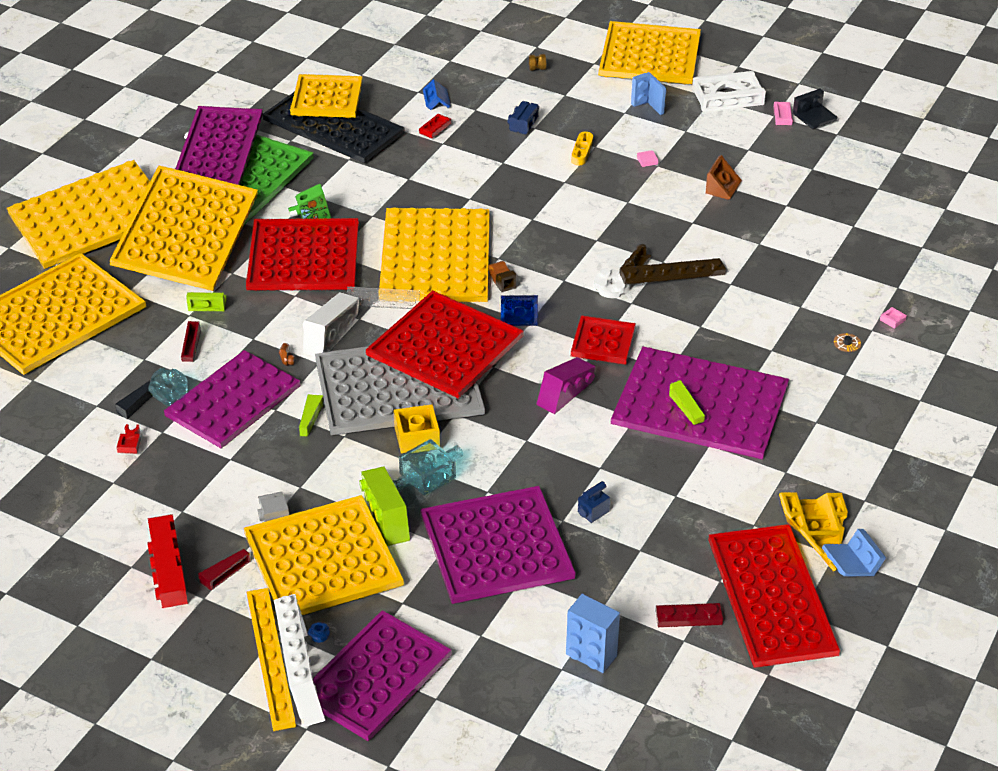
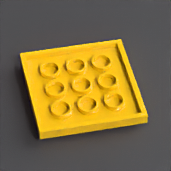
[290,74,363,118]

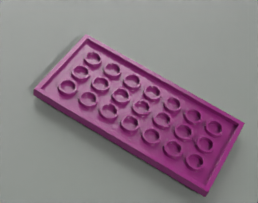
[175,106,263,185]

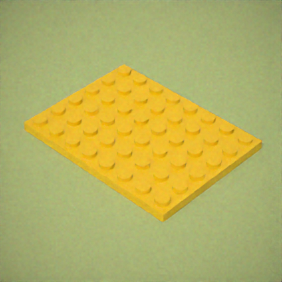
[7,160,150,269]
[110,165,258,291]
[379,208,489,302]
[0,253,146,375]

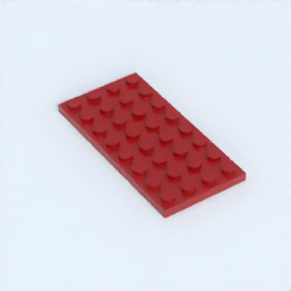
[708,524,840,668]

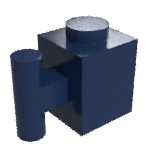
[578,481,610,523]

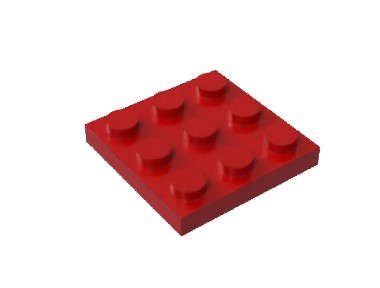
[571,315,636,365]

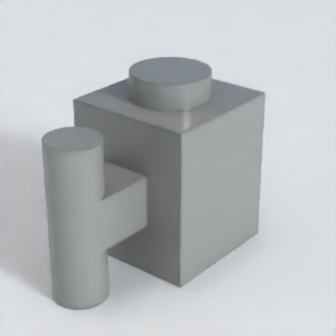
[257,492,289,522]

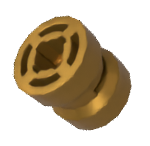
[529,54,546,71]

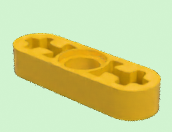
[571,132,593,165]

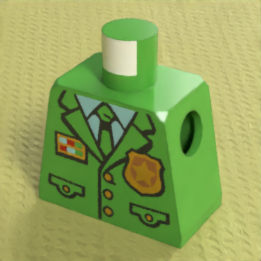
[288,184,331,219]

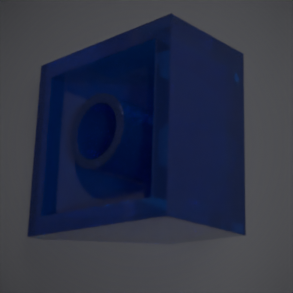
[500,295,538,326]

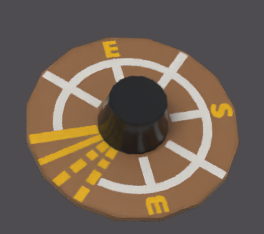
[833,333,861,352]

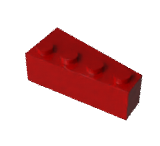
[147,514,188,608]

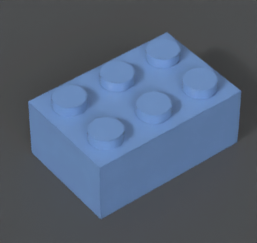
[566,594,620,673]

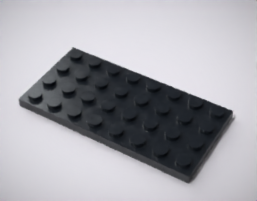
[262,91,405,163]

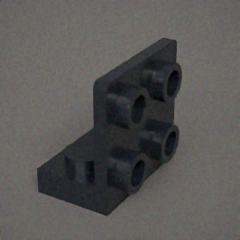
[792,88,838,129]

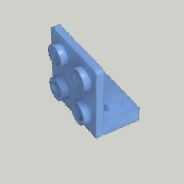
[631,72,666,115]
[822,529,886,576]

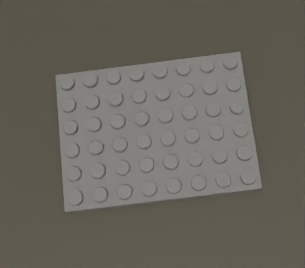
[315,346,485,435]

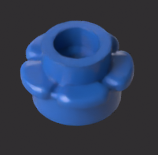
[308,622,330,643]

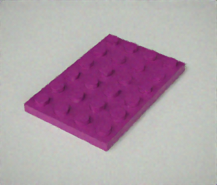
[164,350,300,449]
[313,610,452,742]

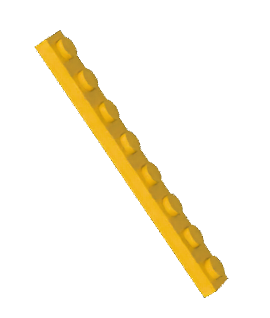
[247,588,296,731]

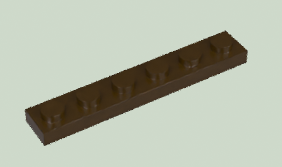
[619,258,726,284]

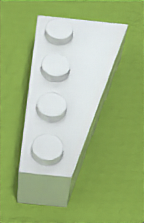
[303,292,359,357]

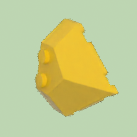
[779,492,848,571]

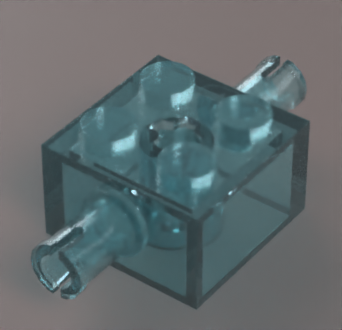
[392,439,463,495]

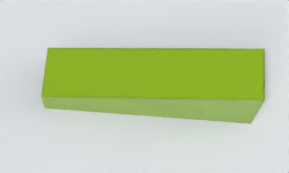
[669,380,705,425]
[299,394,324,437]

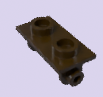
[619,244,651,270]

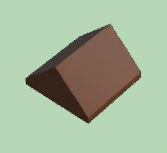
[705,155,742,200]

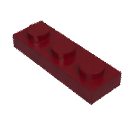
[655,603,723,628]

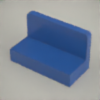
[423,79,451,110]

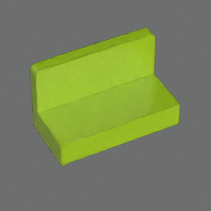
[186,292,227,311]

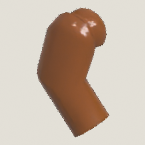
[279,343,295,366]

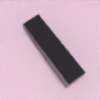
[115,379,158,419]

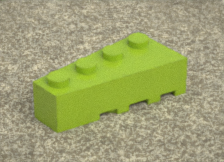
[359,466,410,546]

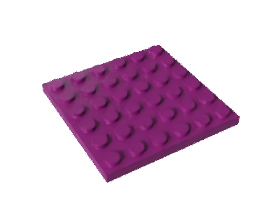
[421,486,575,604]

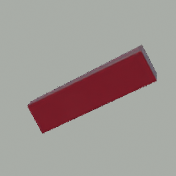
[181,321,201,362]
[198,549,251,591]

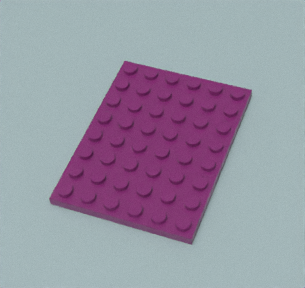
[611,346,789,460]

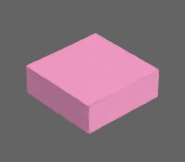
[637,150,658,167]
[880,307,907,329]

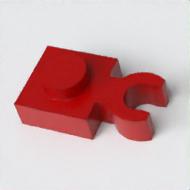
[116,424,141,454]

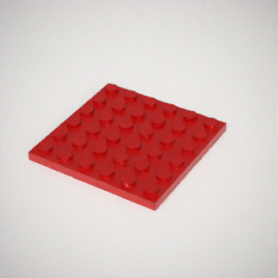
[246,218,359,291]
[366,290,524,399]

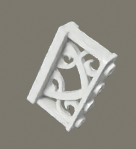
[692,71,766,112]

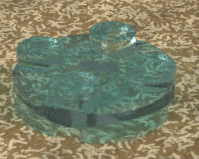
[148,368,188,406]

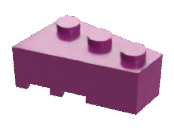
[536,357,596,415]

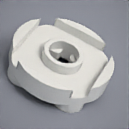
[594,268,630,298]

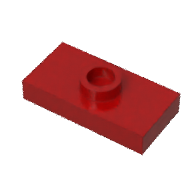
[419,114,451,138]

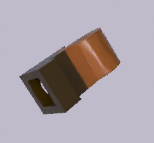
[488,261,516,293]

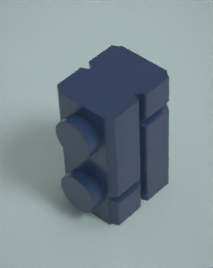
[507,101,539,135]

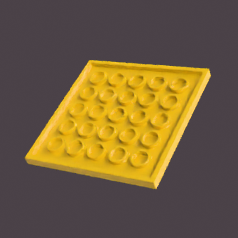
[598,21,701,84]
[244,495,404,615]

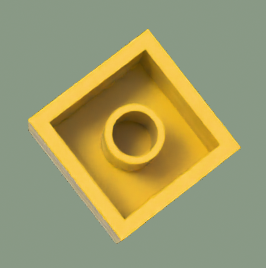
[394,404,440,453]

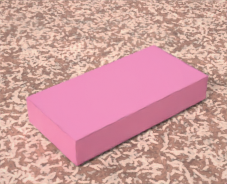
[773,102,793,125]

